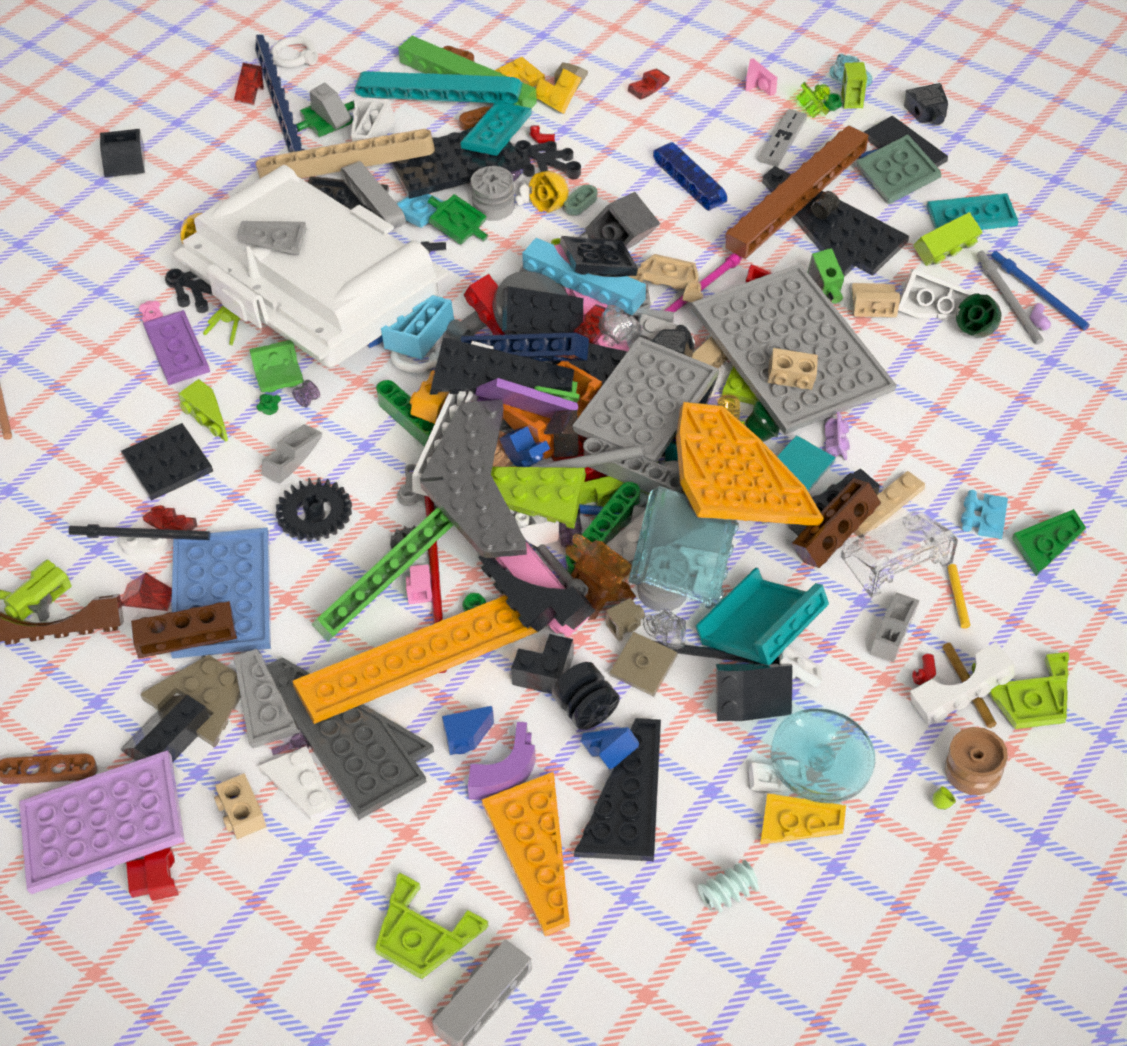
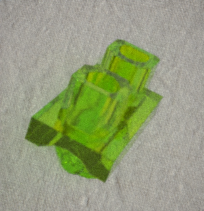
[796,81,830,118]

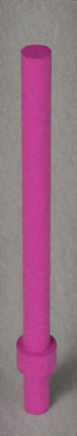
[664,253,743,313]

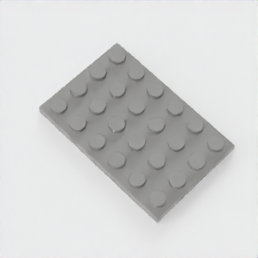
[573,337,719,463]

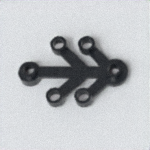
[514,140,581,180]
[165,268,214,313]

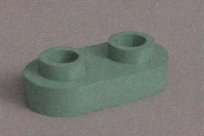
[564,185,598,215]

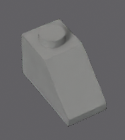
[309,82,351,129]

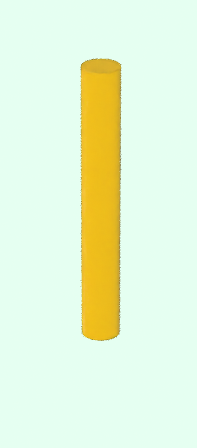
[947,564,971,629]

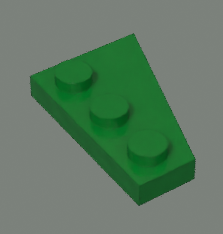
[1012,509,1086,576]

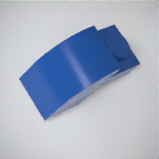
[499,426,550,467]

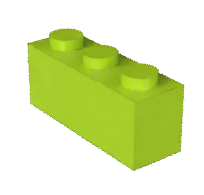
[913,212,983,266]

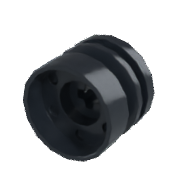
[552,662,620,730]

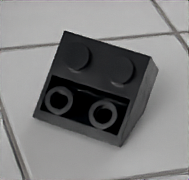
[100,129,145,177]

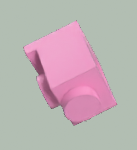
[406,564,432,604]

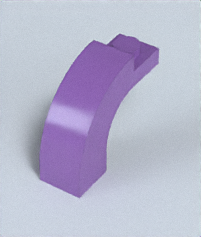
[468,722,536,800]

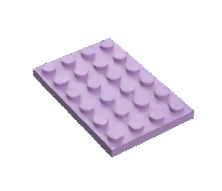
[19,750,185,894]

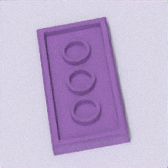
[143,310,210,386]
[475,378,578,420]

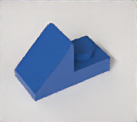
[581,727,639,769]

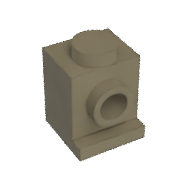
[606,598,645,641]

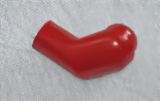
[529,125,555,144]
[912,654,936,685]

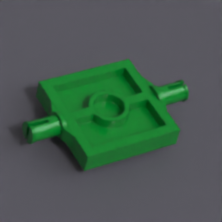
[296,100,355,137]
[427,194,488,245]

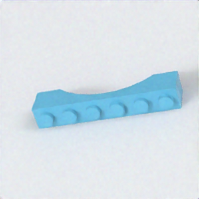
[522,238,646,315]

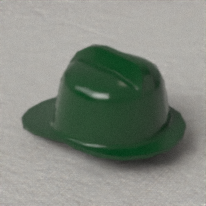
[745,401,780,442]

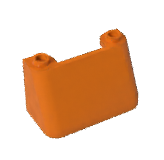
[503,361,603,459]

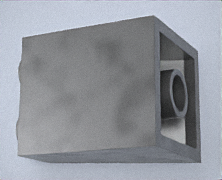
[585,192,661,250]

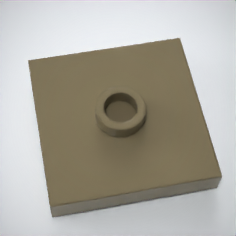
[610,632,678,697]

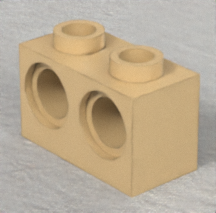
[768,348,818,390]
[214,773,266,840]

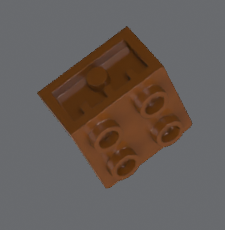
[564,564,636,620]

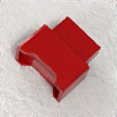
[126,847,179,901]

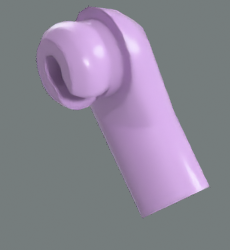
[1030,303,1051,331]

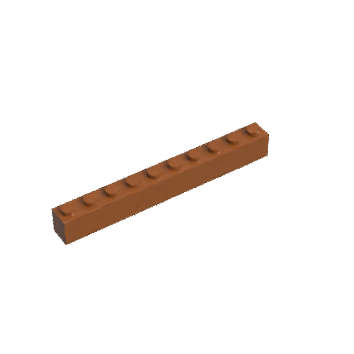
[725,125,868,259]

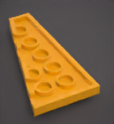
[482,771,570,936]

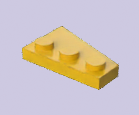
[760,793,846,845]

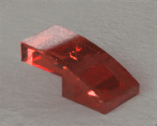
[628,68,670,100]
[574,304,615,344]

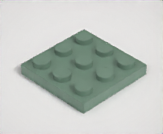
[856,135,941,204]

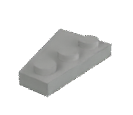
[237,221,307,255]

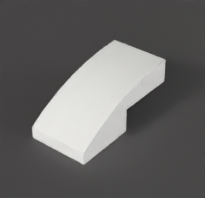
[748,760,807,792]

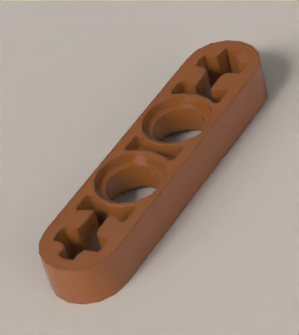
[0,754,98,784]

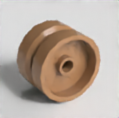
[945,727,1008,795]

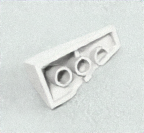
[898,269,974,319]

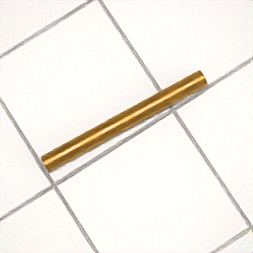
[942,642,997,728]

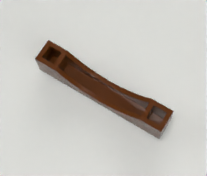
[0,594,124,645]

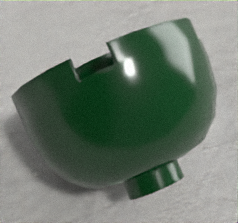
[956,293,1002,338]

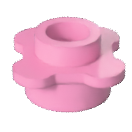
[139,300,163,322]

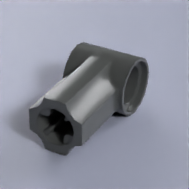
[446,311,487,341]

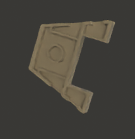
[140,655,241,748]

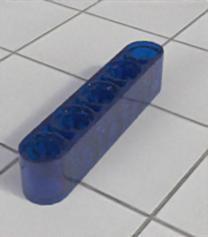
[653,142,728,211]

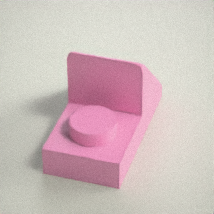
[746,58,777,96]

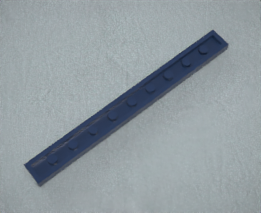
[255,34,305,153]

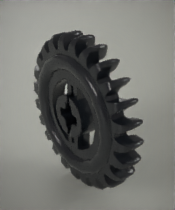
[275,477,352,542]

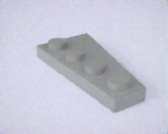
[234,649,301,748]

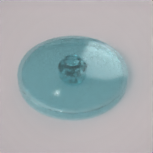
[770,708,875,803]

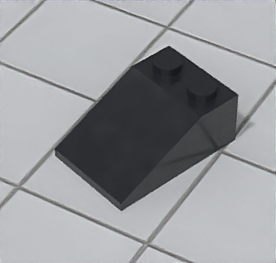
[715,664,793,721]

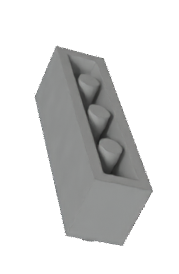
[432,939,532,1046]

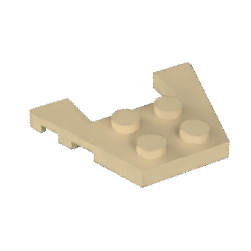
[629,254,703,302]

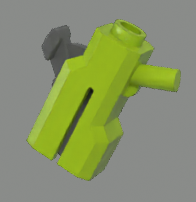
[0,559,72,622]

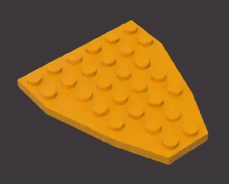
[676,402,824,526]

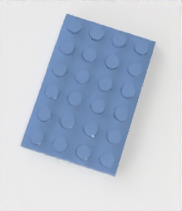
[170,527,271,659]

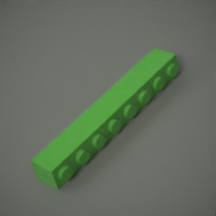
[398,35,537,108]
[311,508,453,642]

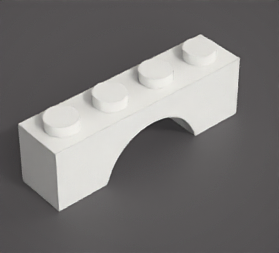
[910,641,1014,726]

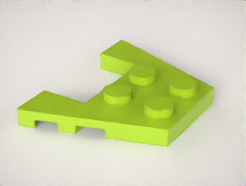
[971,652,1069,729]
[375,872,489,980]

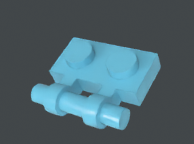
[961,490,1008,539]

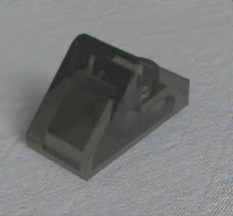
[544,410,578,457]

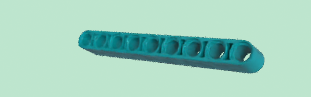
[354,71,522,104]

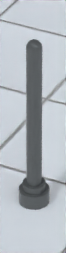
[531,543,588,596]

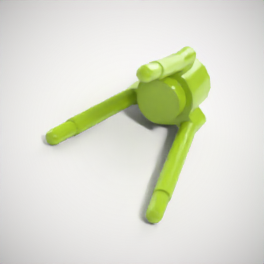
[203,306,241,346]

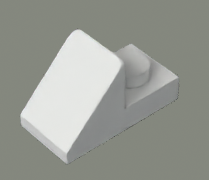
[779,647,822,687]

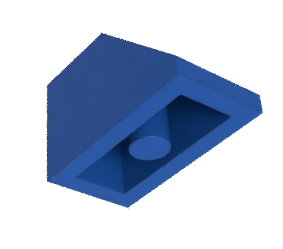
[442,705,494,755]

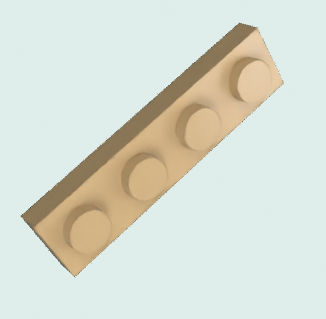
[853,471,925,539]

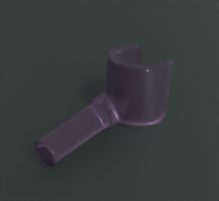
[271,734,309,755]

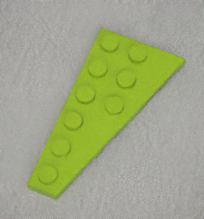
[491,467,586,529]

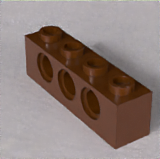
[792,478,881,568]
[131,601,237,658]

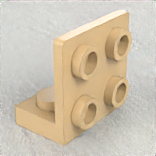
[852,283,900,317]

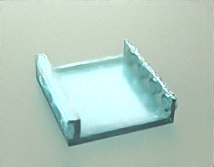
[628,486,739,609]

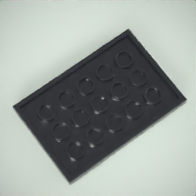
[389,127,524,199]

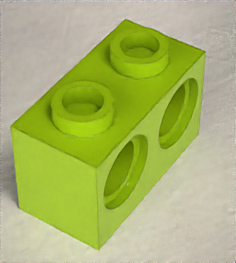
[841,62,867,109]

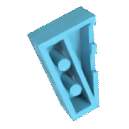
[381,295,454,360]

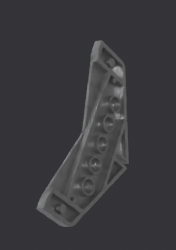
[420,400,527,558]

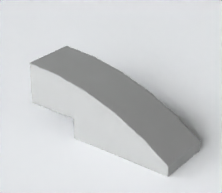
[261,424,322,484]
[870,592,920,662]

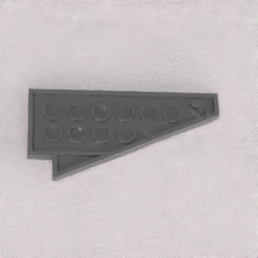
[267,657,434,820]

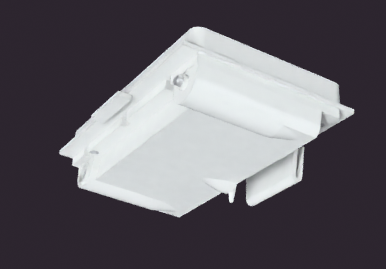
[172,165,448,367]

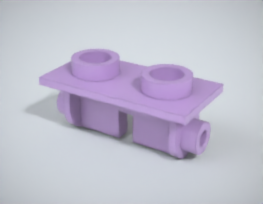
[825,412,850,460]

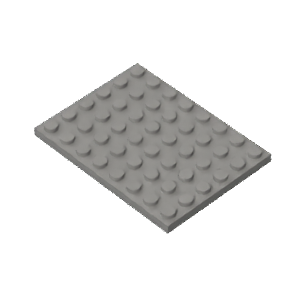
[691,264,897,435]

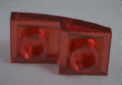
[142,505,198,530]

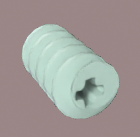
[697,859,759,913]

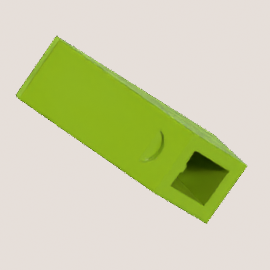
[178,379,228,442]

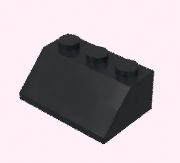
[121,694,209,762]

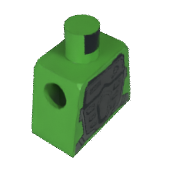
[808,248,844,304]

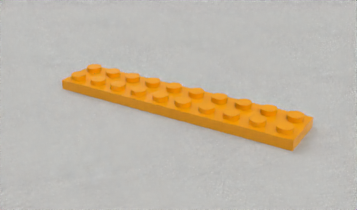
[293,595,538,724]

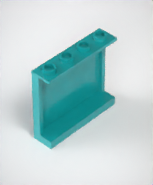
[695,567,829,665]

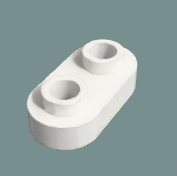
[120,537,169,556]

